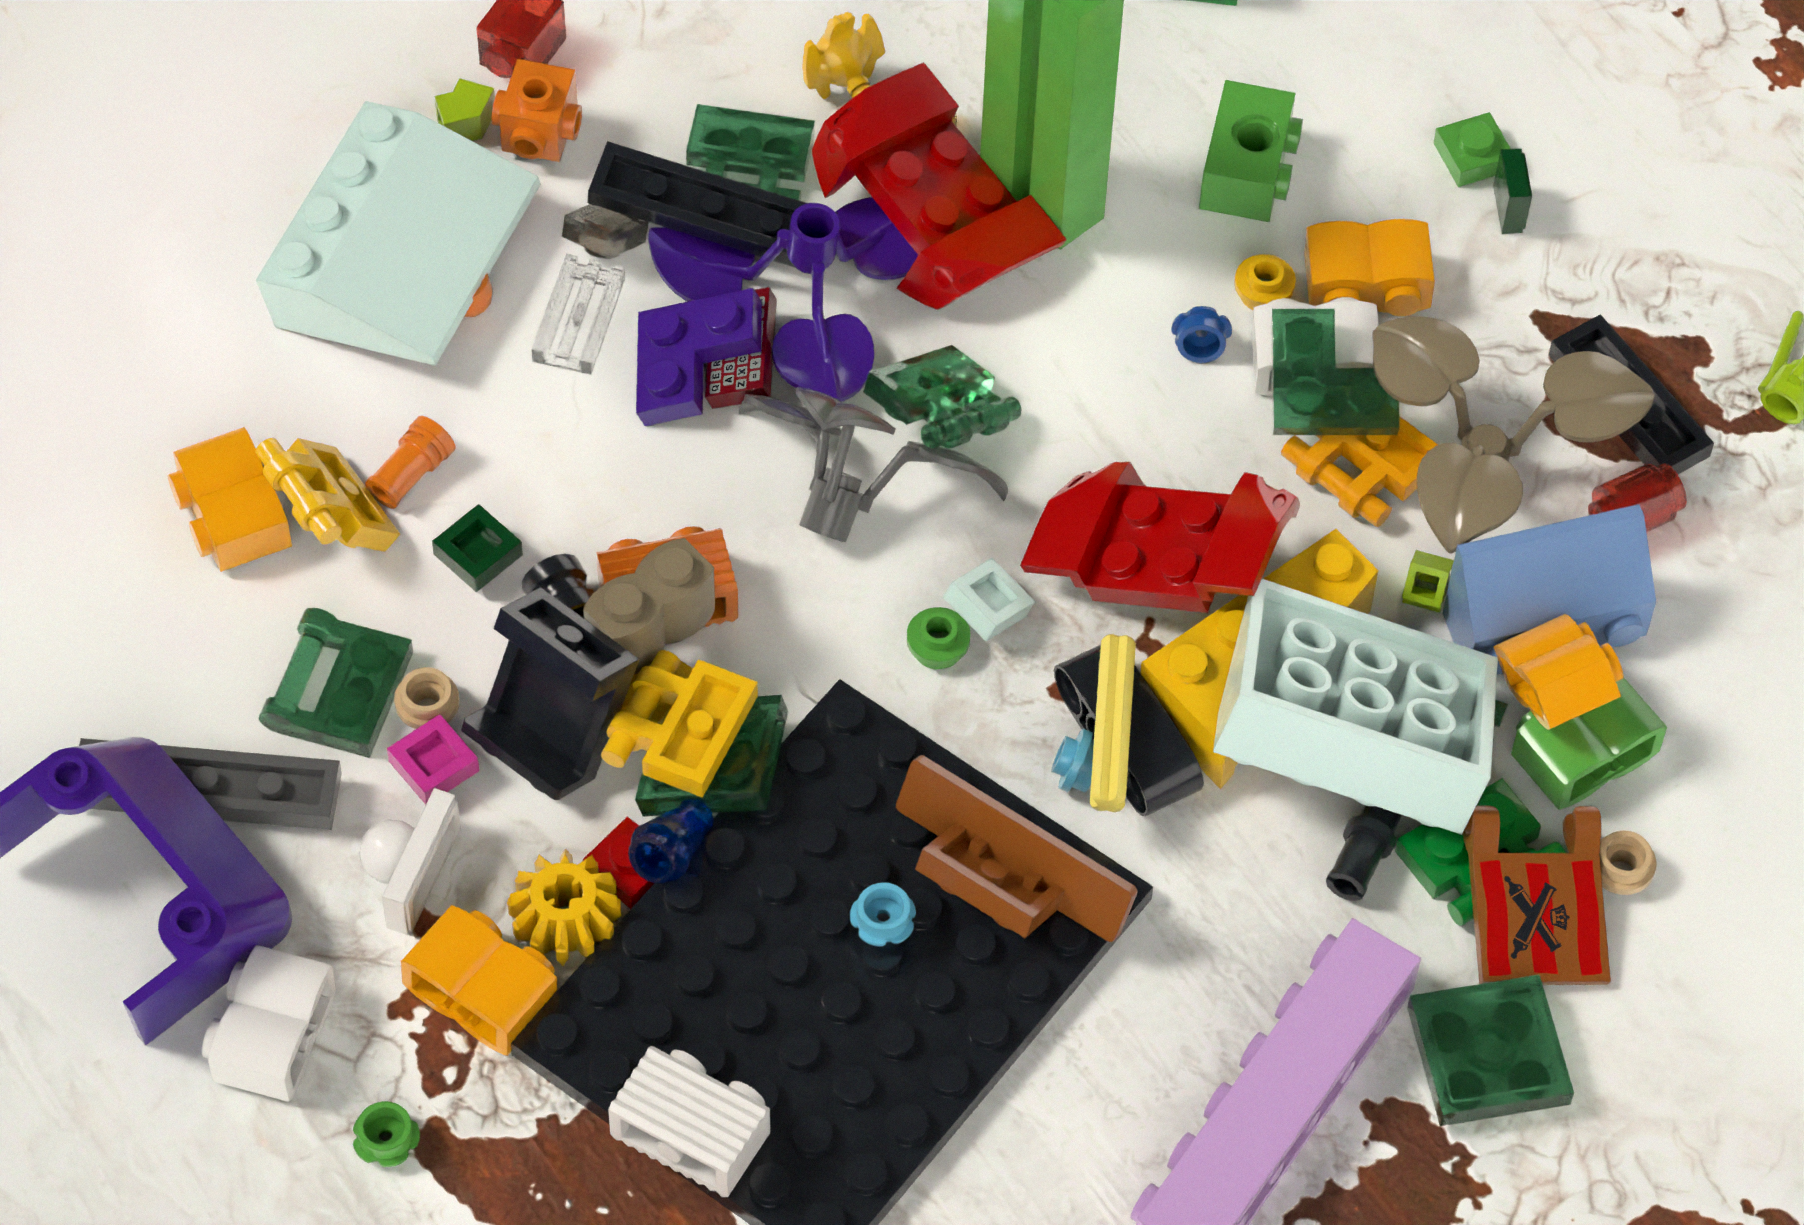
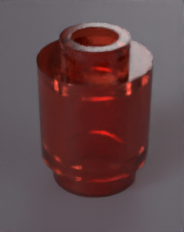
[1588,463,1687,533]

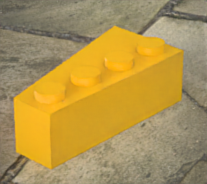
[1140,529,1379,790]

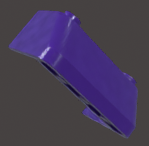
[0,737,292,1046]

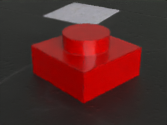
[583,816,676,909]

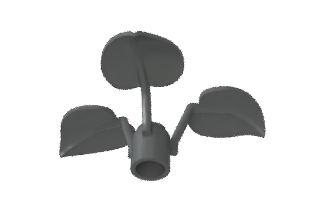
[739,387,1008,542]

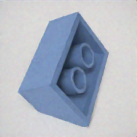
[1442,504,1656,674]

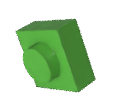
[1433,112,1511,187]

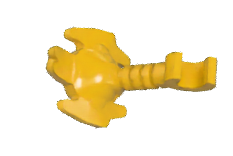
[802,12,885,99]

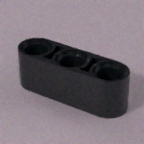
[1054,645,1204,816]

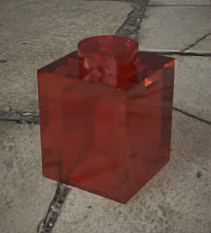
[476,0,566,78]

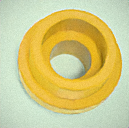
[1234,254,1296,310]

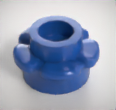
[1171,306,1232,363]

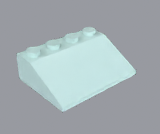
[256,101,541,366]
[1213,579,1498,835]

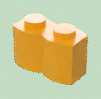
[1304,219,1435,316]
[168,427,292,572]
[1493,614,1624,730]
[401,905,557,1056]

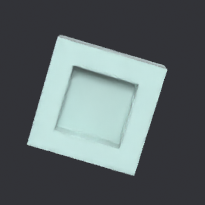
[943,558,1036,641]

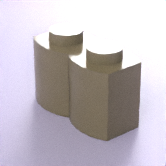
[584,538,715,675]

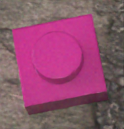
[387,714,479,805]

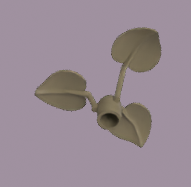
[1372,316,1655,554]

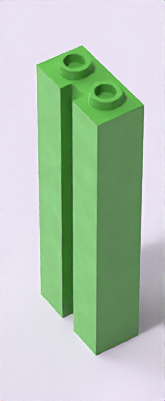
[980,0,1124,250]

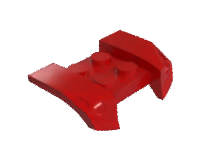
[812,62,1067,310]
[1020,462,1300,613]

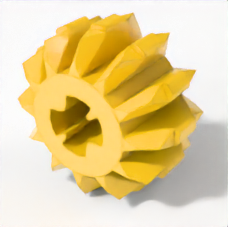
[507,849,621,966]

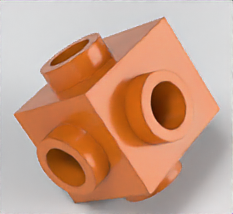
[492,59,582,162]

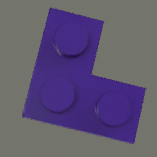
[636,288,762,426]

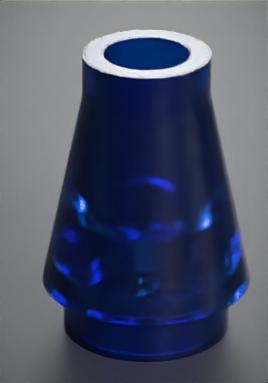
[628,798,713,883]

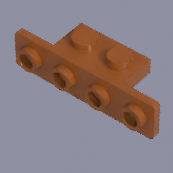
[896,755,1138,942]

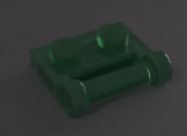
[258,607,413,758]

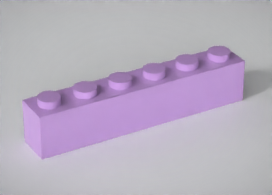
[1130,918,1421,1225]

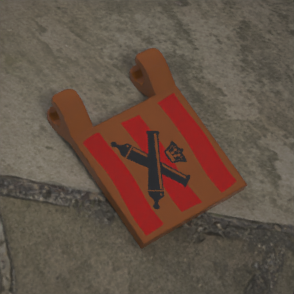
[1462,806,1611,985]

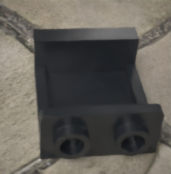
[461,587,639,800]

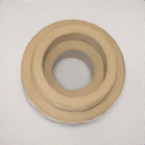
[394,667,460,729]
[1599,830,1657,895]

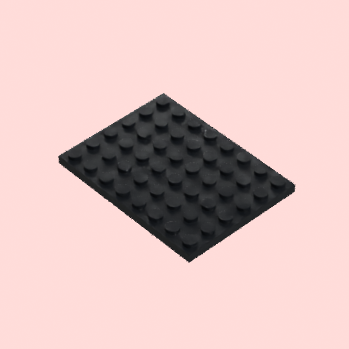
[511,679,1153,1225]

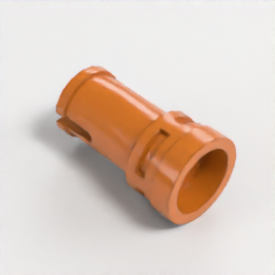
[365,416,456,509]

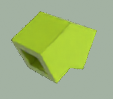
[434,78,495,141]
[1402,550,1454,613]

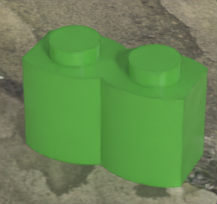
[1511,678,1667,810]

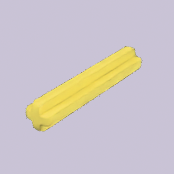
[1090,634,1136,813]

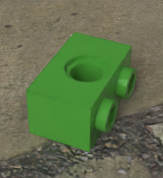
[1199,80,1303,222]

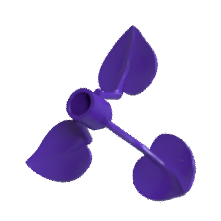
[648,197,918,402]

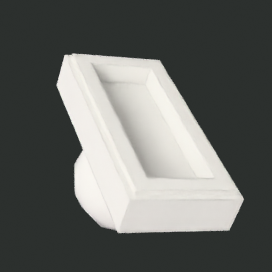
[359,788,461,935]

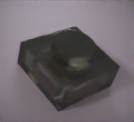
[562,204,649,259]

